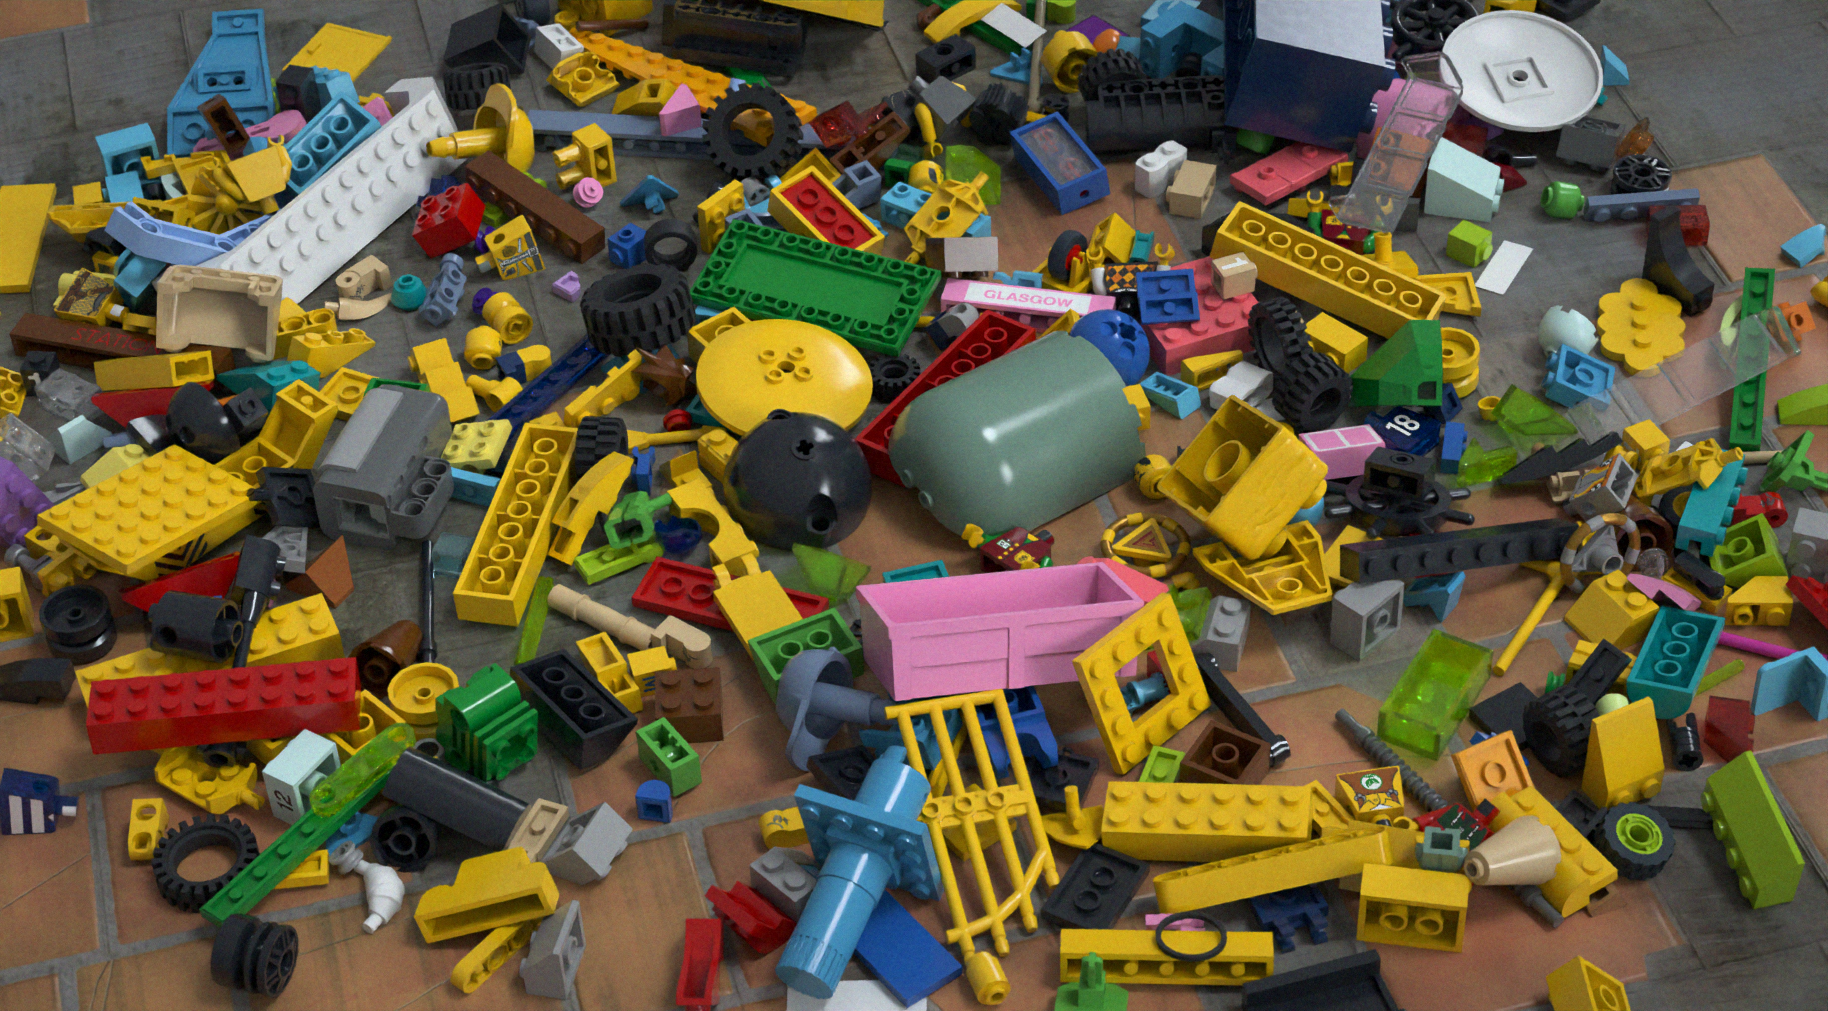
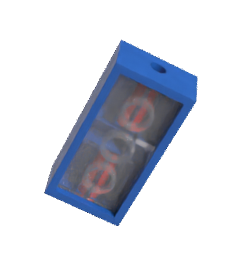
[1010,111,1110,215]

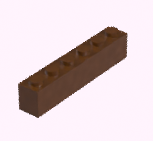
[465,150,605,264]

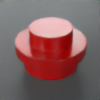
[663,409,692,432]

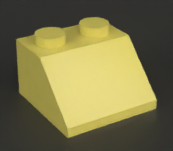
[80,444,150,489]

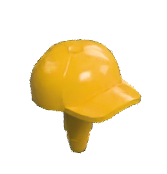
[426,83,535,172]

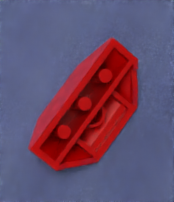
[91,380,214,428]
[117,551,240,612]

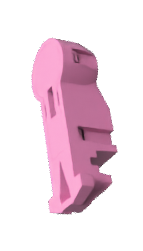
[193,110,307,161]

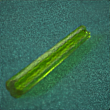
[514,576,554,665]

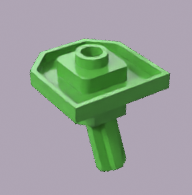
[1759,430,1828,493]
[1054,952,1129,1011]

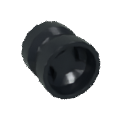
[1175,52,1203,78]

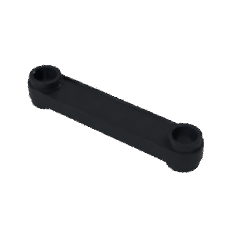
[1194,653,1291,767]

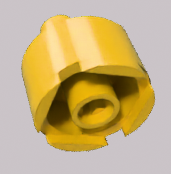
[1040,30,1098,93]

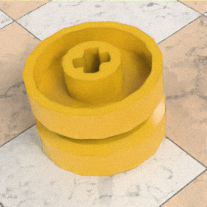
[1441,327,1480,398]
[388,662,459,744]

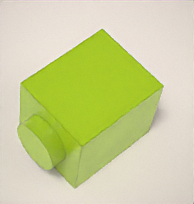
[1446,220,1493,268]

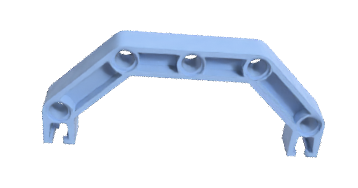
[104,190,294,266]

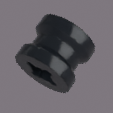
[1043,93,1069,122]

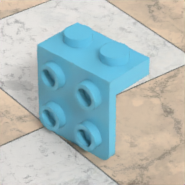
[1751,646,1828,722]

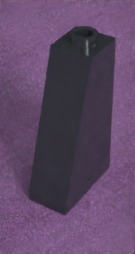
[223,387,268,443]

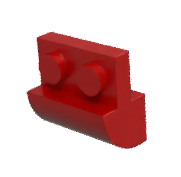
[704,880,797,953]

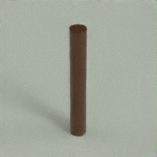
[575,18,649,31]

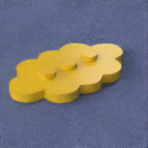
[1596,278,1686,379]

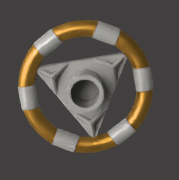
[1560,513,1641,595]

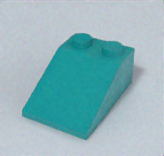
[217,360,320,416]

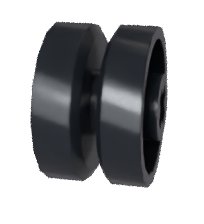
[39,584,117,664]

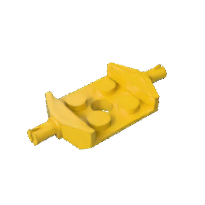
[904,171,989,264]
[1631,438,1743,508]
[152,745,265,814]

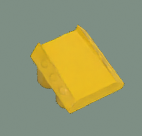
[546,52,620,107]

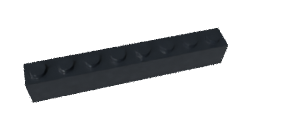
[1340,518,1579,584]

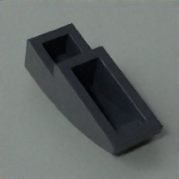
[0,658,76,705]

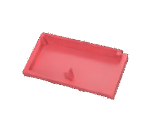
[1230,141,1348,205]

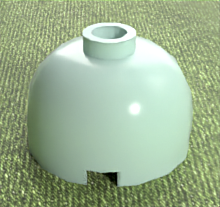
[1538,306,1598,357]

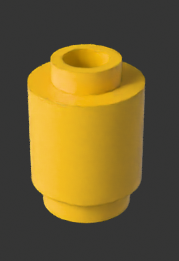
[966,952,1011,1005]

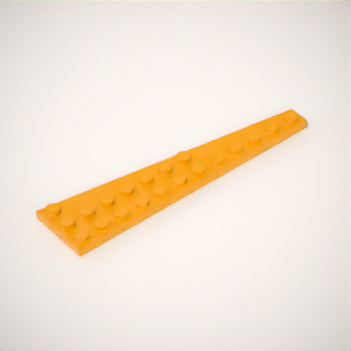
[569,27,817,147]

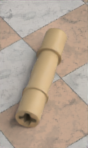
[547,584,655,651]

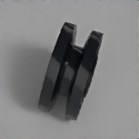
[1610,154,1672,195]

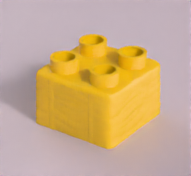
[1157,395,1328,560]

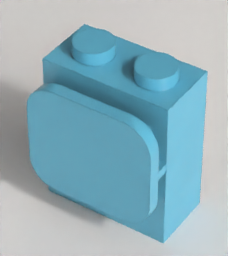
[113,248,176,313]

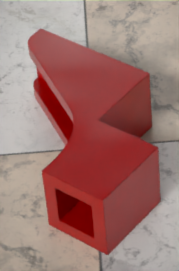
[676,918,724,1011]

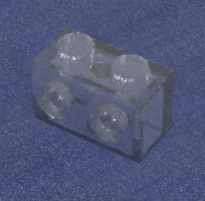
[34,368,103,422]
[0,413,57,482]

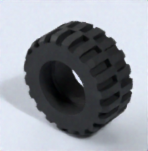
[580,264,696,357]

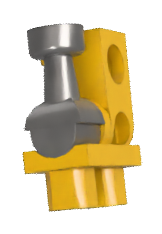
[4,526,96,597]

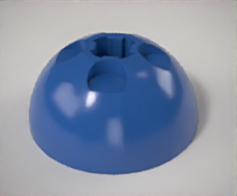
[1070,309,1150,386]

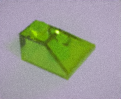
[945,145,1001,205]
[1491,384,1580,436]
[792,543,872,603]

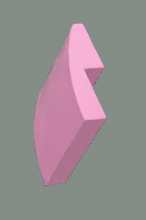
[1626,573,1703,612]

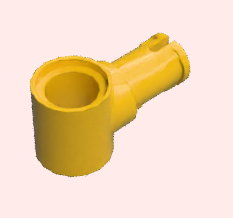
[466,374,524,415]

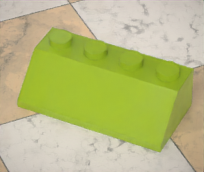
[1700,750,1805,909]

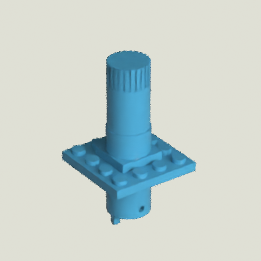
[775,746,944,999]

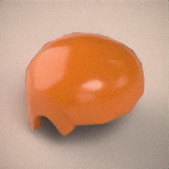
[1092,29,1121,53]

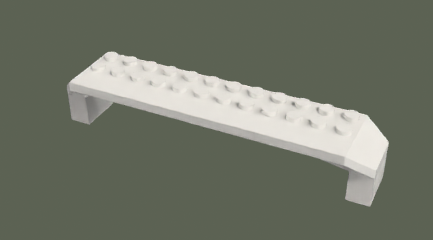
[151,77,468,304]

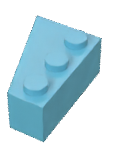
[273,66,360,110]

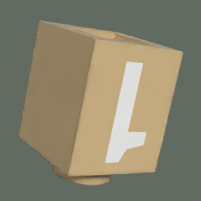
[1211,252,1258,300]

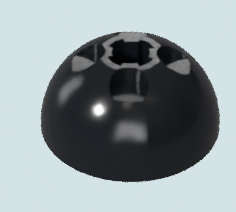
[165,382,240,464]

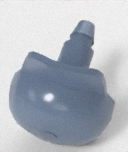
[776,647,900,771]

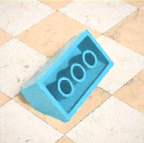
[284,91,382,198]

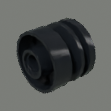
[211,913,299,998]

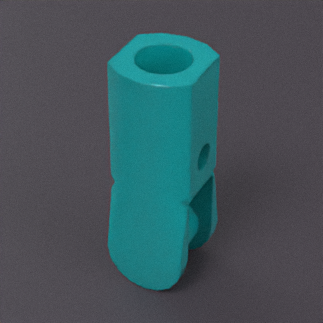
[1128,230,1155,263]

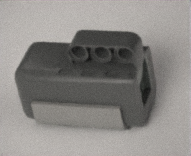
[313,384,454,550]

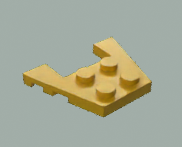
[140,150,231,210]

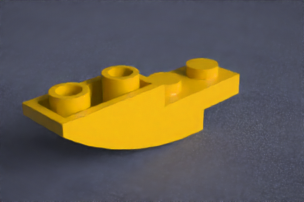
[547,452,634,566]

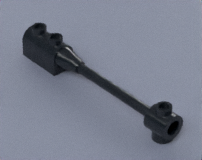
[196,534,286,768]

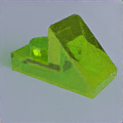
[1456,437,1518,488]

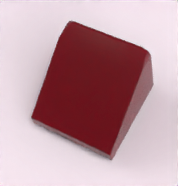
[1491,162,1527,192]

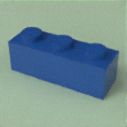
[1440,422,1468,475]

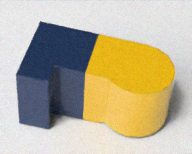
[495,345,553,384]

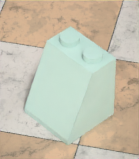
[1424,137,1504,222]

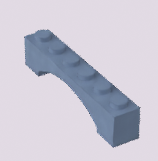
[725,160,881,233]

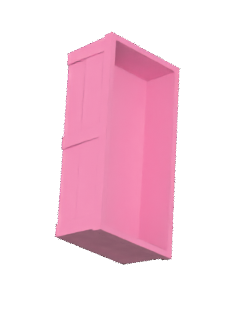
[856,562,1144,701]

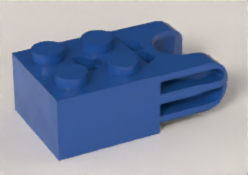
[965,686,1059,780]

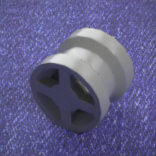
[741,177,770,207]

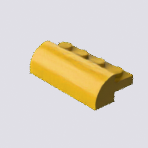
[1488,785,1618,918]

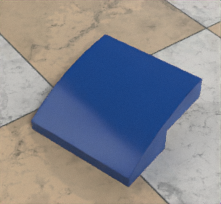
[1135,269,1200,325]

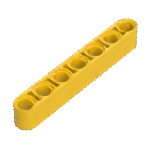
[1153,826,1393,914]

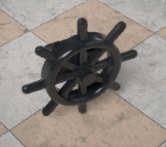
[1384,0,1479,70]
[1324,446,1475,540]

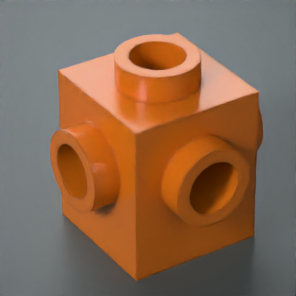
[1770,301,1816,345]

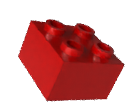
[412,182,486,259]

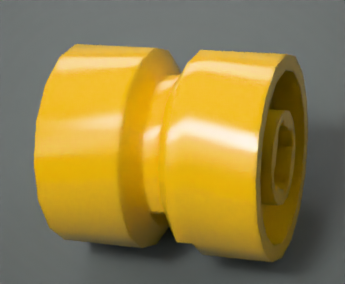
[482,292,533,344]

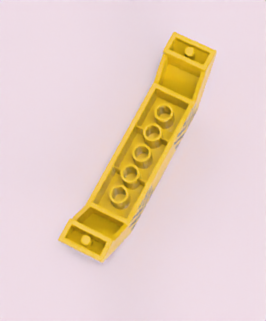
[58,379,339,581]

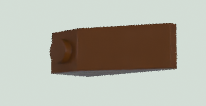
[830,111,911,175]

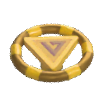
[1100,512,1191,578]

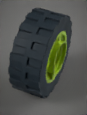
[1594,802,1676,881]

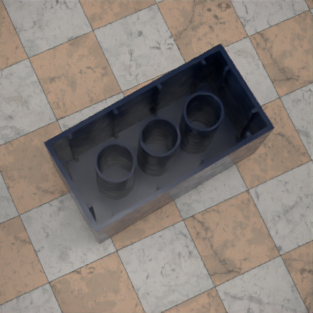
[1223,0,1395,153]

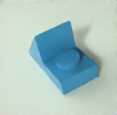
[1403,571,1466,623]

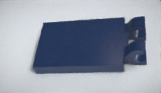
[1245,883,1328,954]

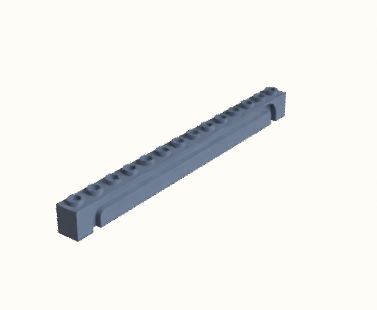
[527,110,897,169]

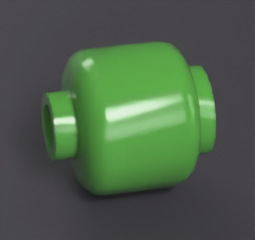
[1540,181,1584,219]

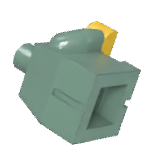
[1415,826,1470,873]

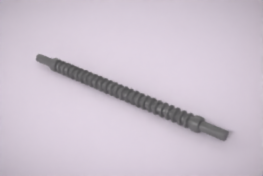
[1335,709,1564,927]

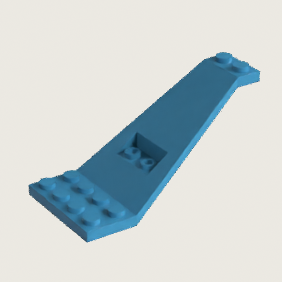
[167,9,275,158]

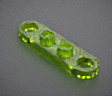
[309,723,416,817]

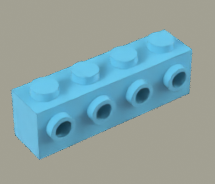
[880,182,991,237]

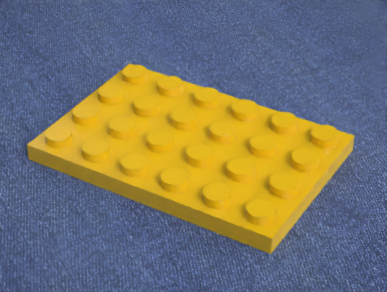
[37,444,262,576]

